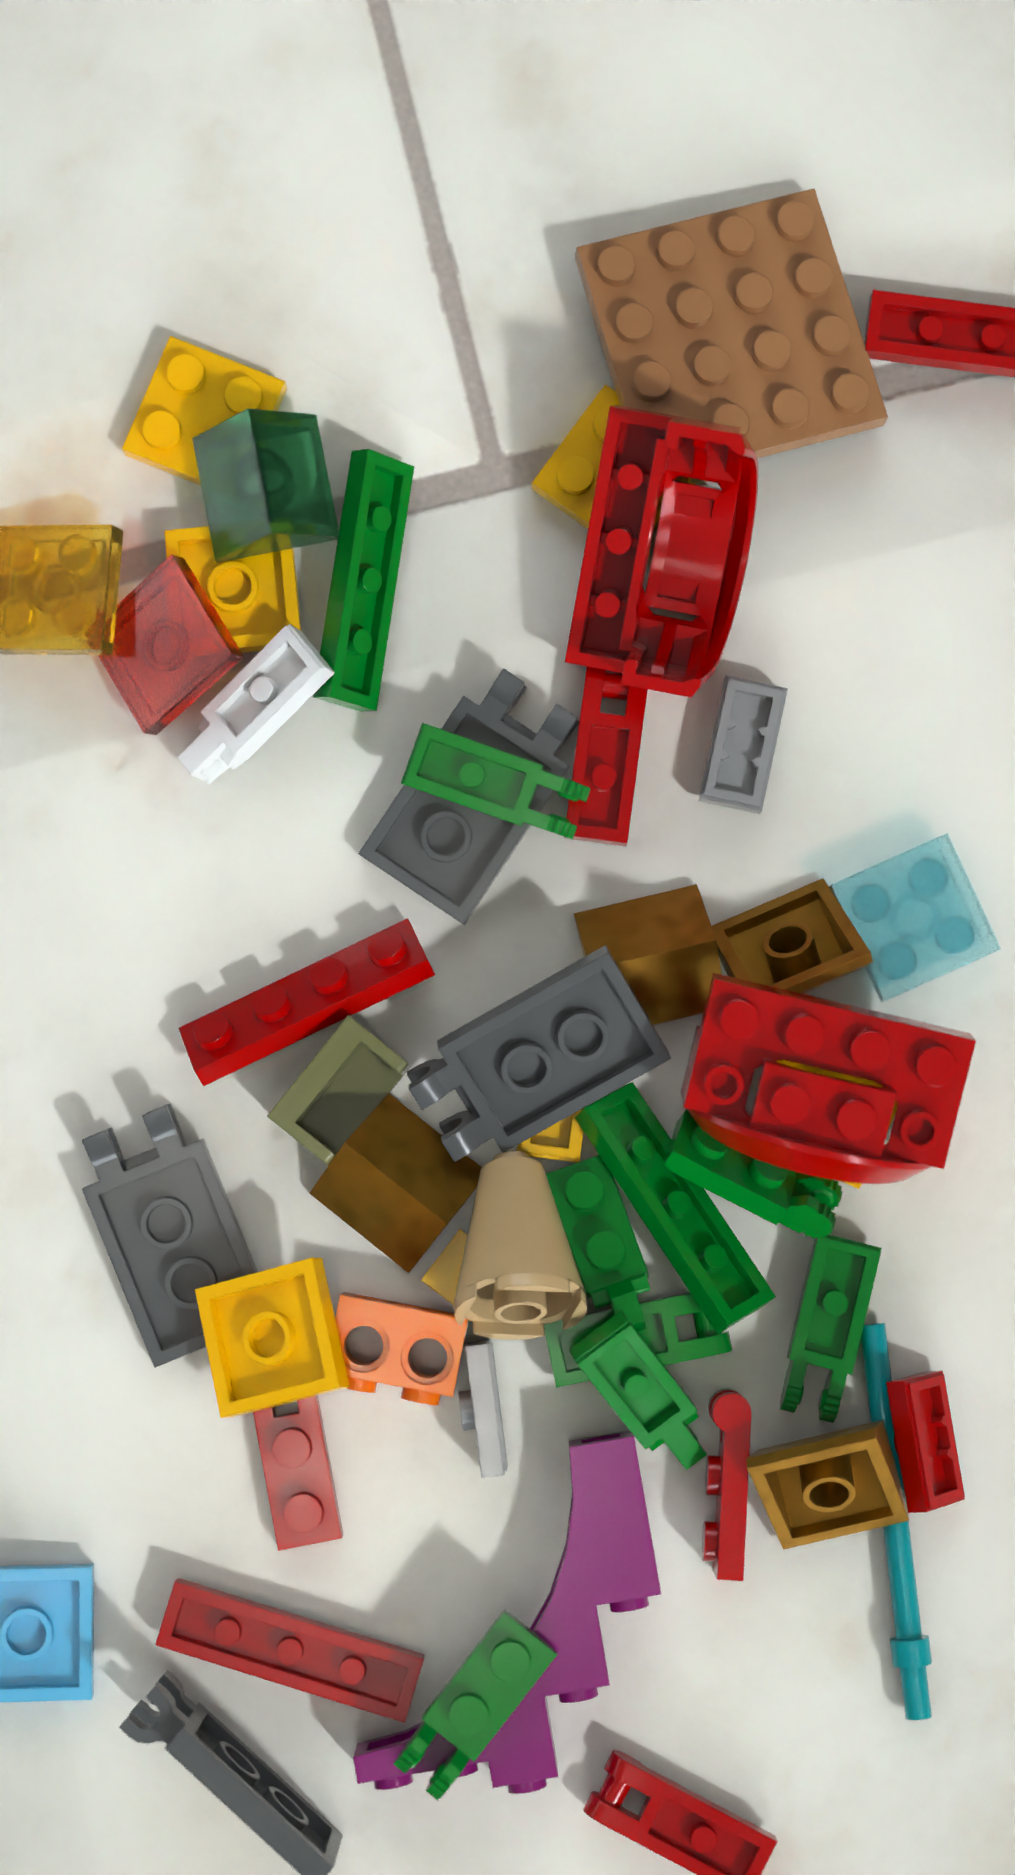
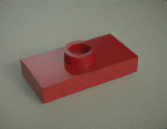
[886,1370,965,1513]

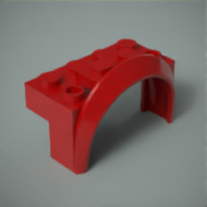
[565,405,758,698]
[680,973,976,1184]

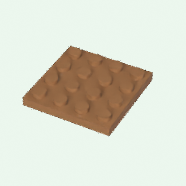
[575,188,888,480]

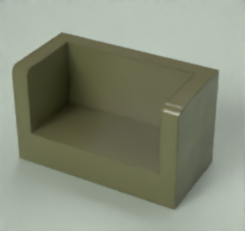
[267,1015,411,1165]

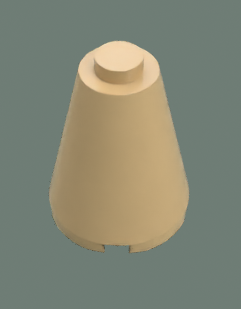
[454,1151,587,1340]

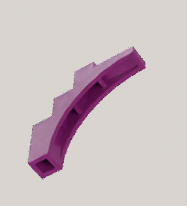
[353,1430,661,1794]

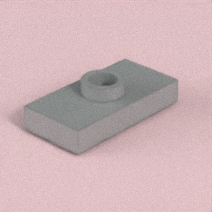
[698,675,788,814]
[459,1340,508,1478]

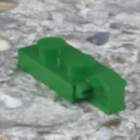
[546,1155,651,1332]
[569,1310,707,1470]

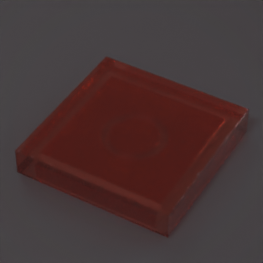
[86,554,244,735]

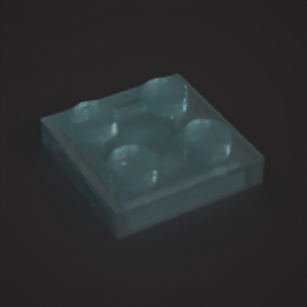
[829,833,1001,1003]

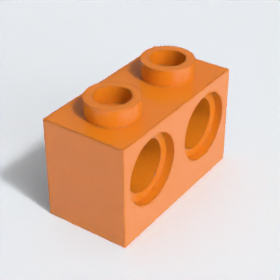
[335,1292,469,1405]

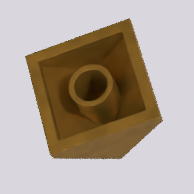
[712,878,873,994]
[574,884,722,1025]
[309,1094,482,1273]
[746,1420,909,1550]

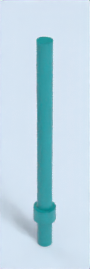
[861,1323,932,1720]

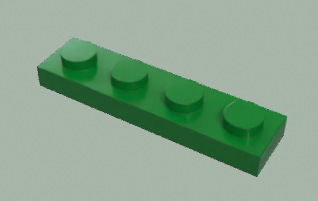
[313,449,414,712]
[575,1082,776,1334]

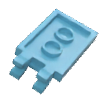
[0,1564,94,1702]

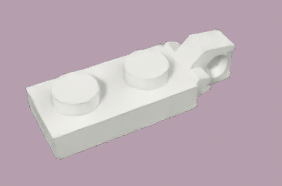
[177,624,335,784]

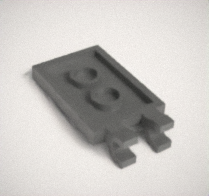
[358,668,579,925]
[407,945,671,1162]
[82,1103,258,1368]
[119,1670,343,1875]

